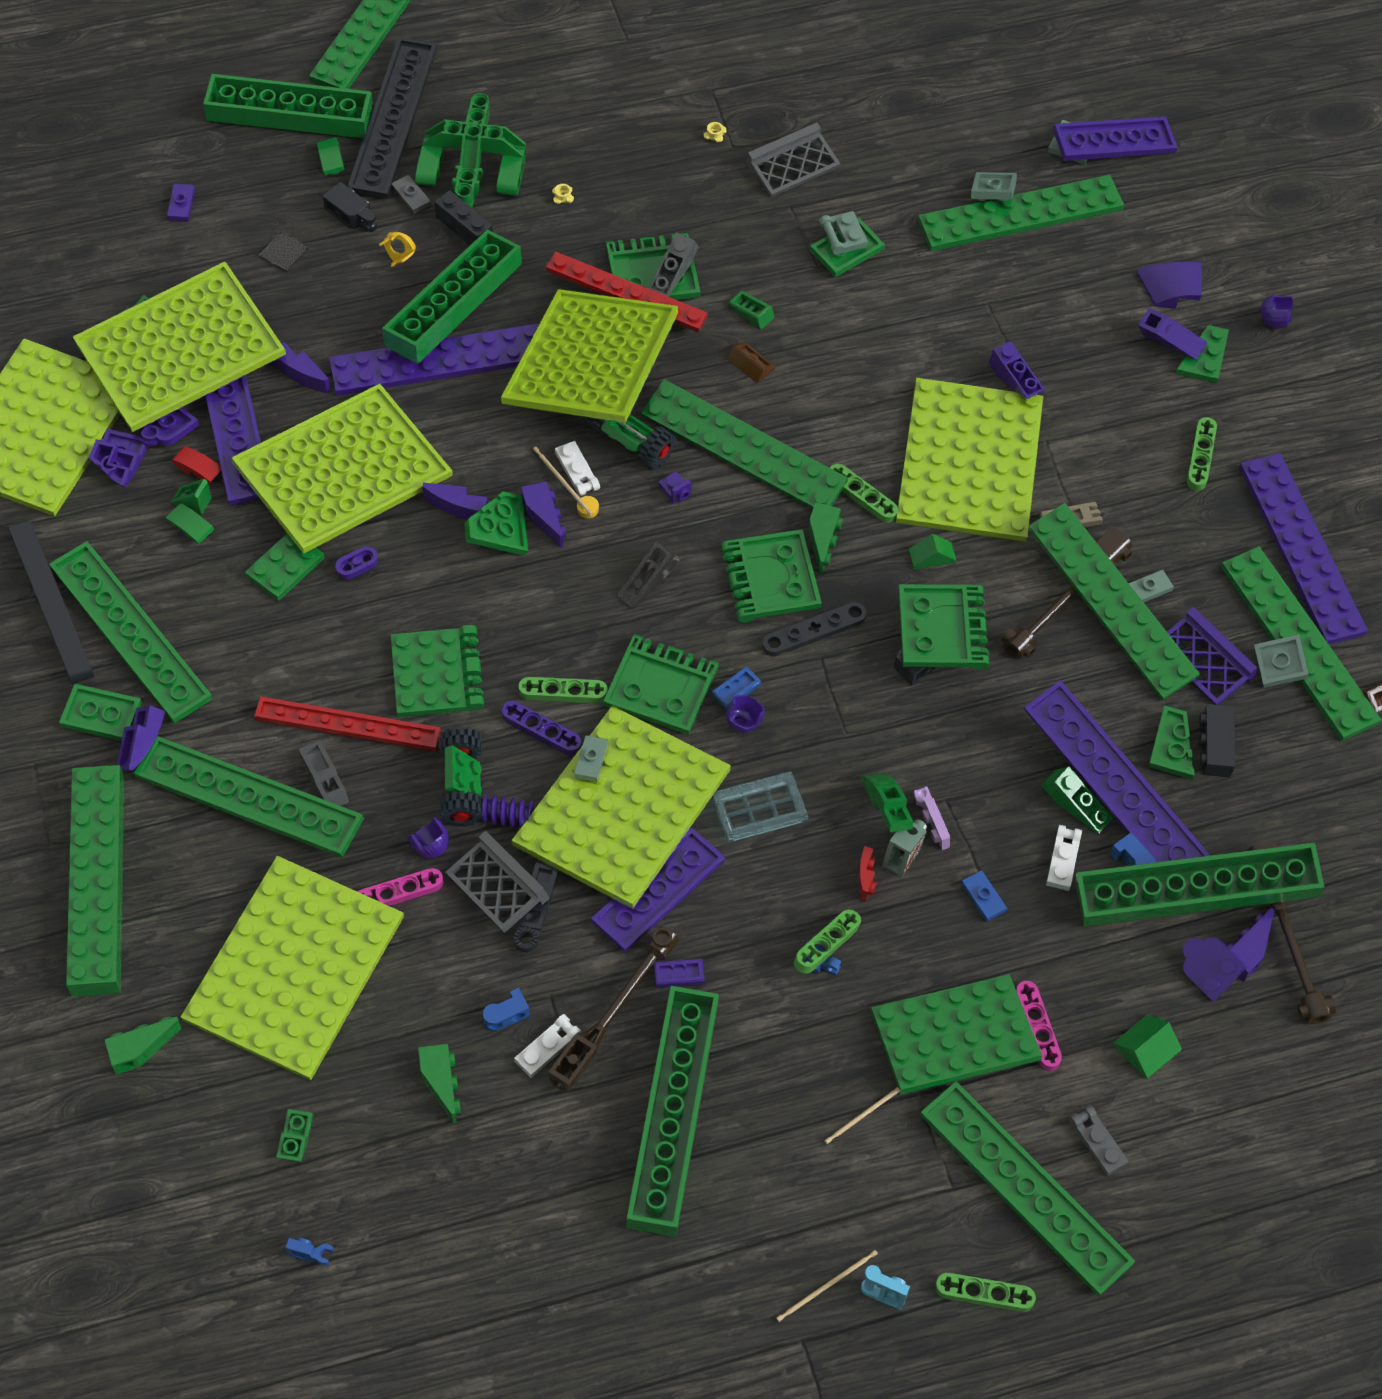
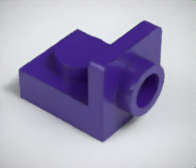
[658,471,692,504]

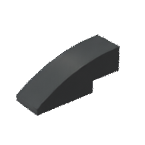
[299,740,349,806]

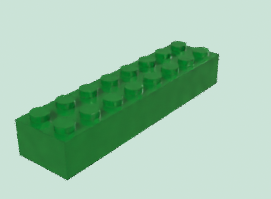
[203,74,373,138]
[382,229,522,364]

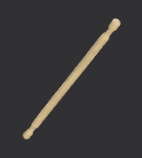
[533,447,593,516]
[824,1087,900,1144]
[776,1250,878,1322]

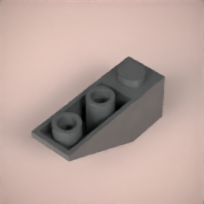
[649,232,699,297]

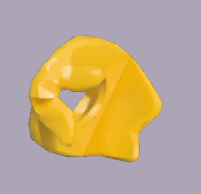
[379,232,416,267]

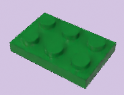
[810,218,885,277]
[245,533,325,602]
[59,684,142,741]

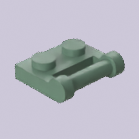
[819,211,868,255]

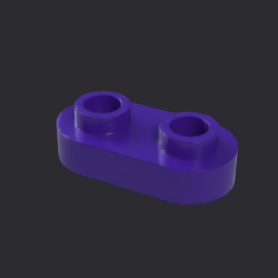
[336,546,378,580]

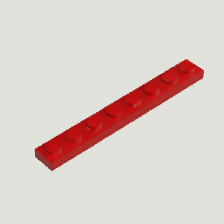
[546,251,708,333]
[255,696,441,752]

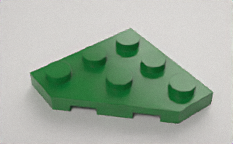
[464,491,528,556]

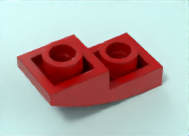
[171,446,222,485]
[858,846,877,902]

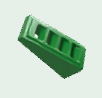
[728,290,774,329]

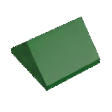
[1112,1014,1182,1080]

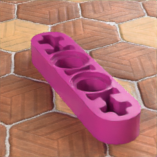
[357,868,443,906]
[1016,981,1062,1071]

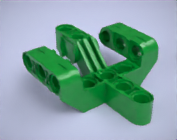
[415,93,526,208]

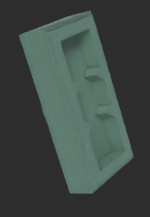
[1129,570,1174,602]
[574,735,609,782]

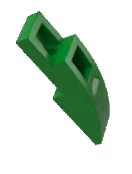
[861,772,913,832]

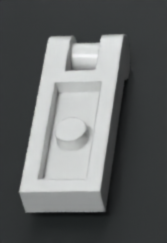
[555,441,600,497]
[1046,825,1082,891]
[514,1014,582,1078]

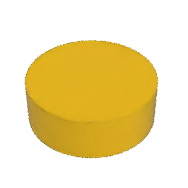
[577,496,599,519]

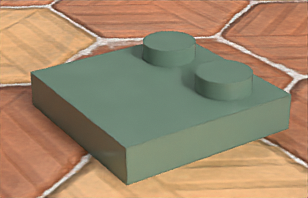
[971,172,1017,201]
[1254,635,1309,688]

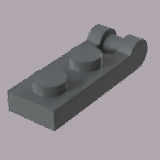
[1068,1104,1129,1176]

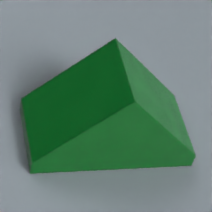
[170,479,212,516]
[908,534,957,569]

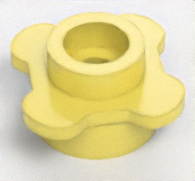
[704,122,726,142]
[552,184,574,204]

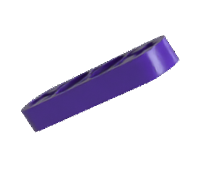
[502,701,581,756]

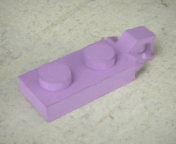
[914,787,950,850]

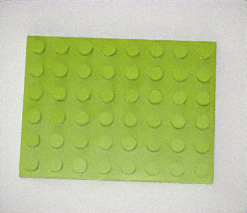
[73,262,286,432]
[501,289,678,423]
[0,339,120,517]
[896,378,1043,542]
[232,384,452,554]
[512,706,731,909]
[181,856,404,1081]

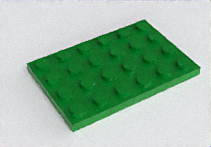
[871,974,1042,1094]

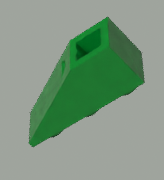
[808,502,843,574]
[1041,766,1113,834]
[105,1016,181,1075]
[418,1044,461,1123]

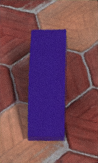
[272,342,330,393]
[423,482,488,520]
[117,705,165,772]

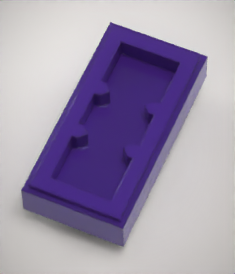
[167,184,195,222]
[654,959,705,988]

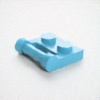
[861,1265,910,1311]

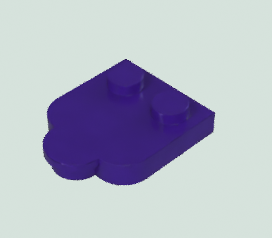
[140,407,199,446]
[1183,938,1248,1001]

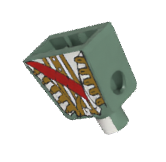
[882,819,927,877]

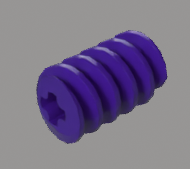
[482,793,533,828]

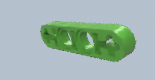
[1187,417,1217,491]
[830,464,898,523]
[518,677,608,703]
[794,910,861,974]
[935,1273,1036,1312]

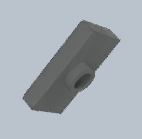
[392,175,431,214]

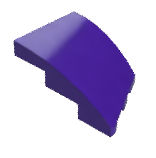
[1137,262,1202,309]
[89,429,148,488]

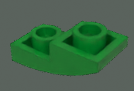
[317,137,345,175]
[166,503,214,544]
[276,1109,314,1162]

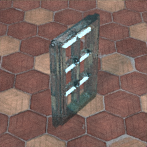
[712,771,809,842]

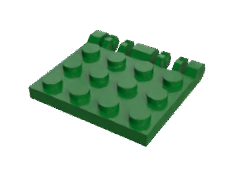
[606,233,700,300]
[720,529,822,622]
[898,584,990,670]
[391,625,484,717]
[603,634,719,735]

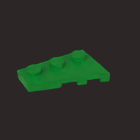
[1176,325,1229,384]
[1148,705,1195,780]

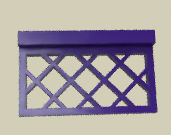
[1167,607,1257,705]

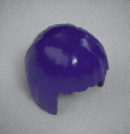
[1260,294,1293,329]
[726,695,765,734]
[408,817,449,859]

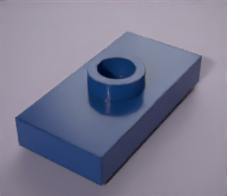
[712,666,762,710]
[961,871,1007,922]

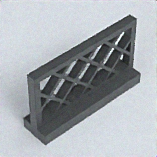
[745,122,840,197]
[446,831,550,933]

